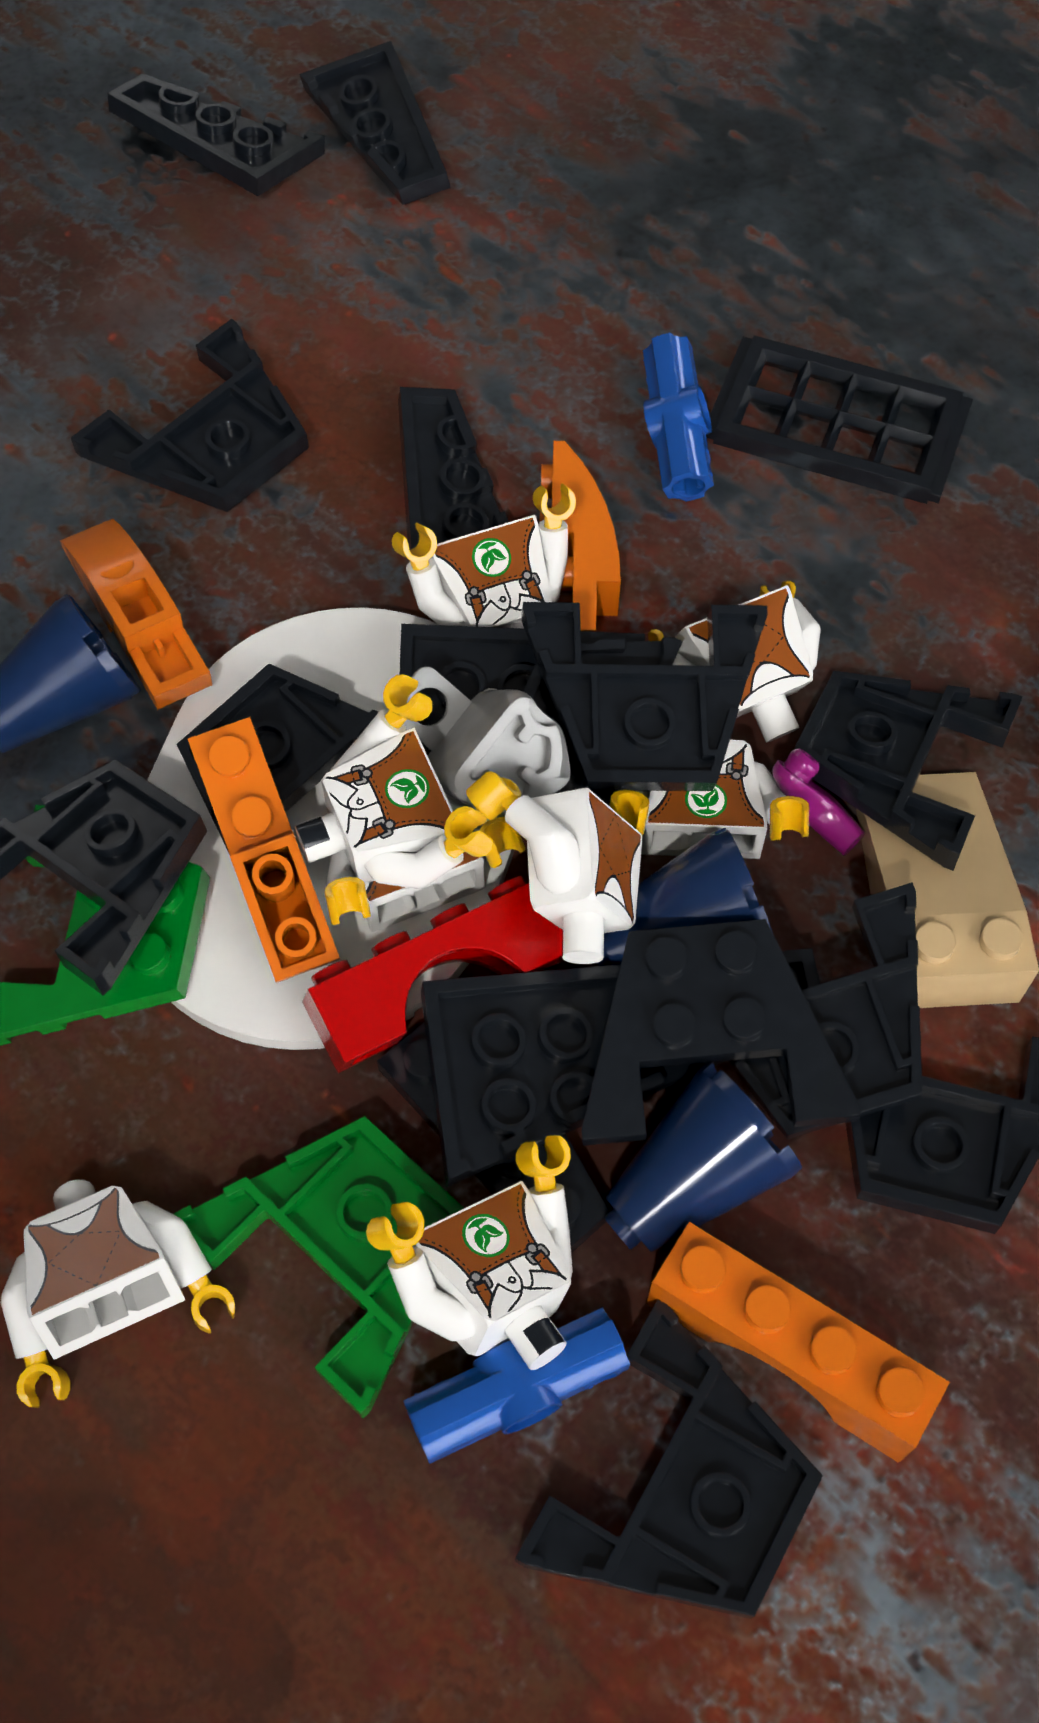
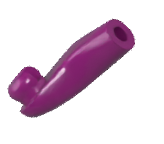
[772,748,865,856]

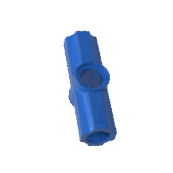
[643,333,714,502]
[403,1307,630,1464]

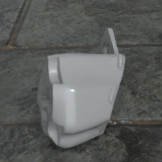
[404,667,570,821]

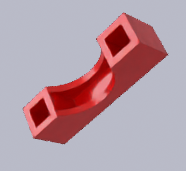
[302,876,565,1073]

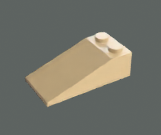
[856,772,1039,1008]

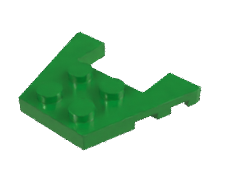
[0,805,211,1046]
[173,1116,464,1419]

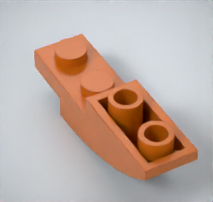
[539,441,621,632]
[60,518,213,710]
[188,717,340,983]

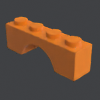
[646,1222,950,1463]

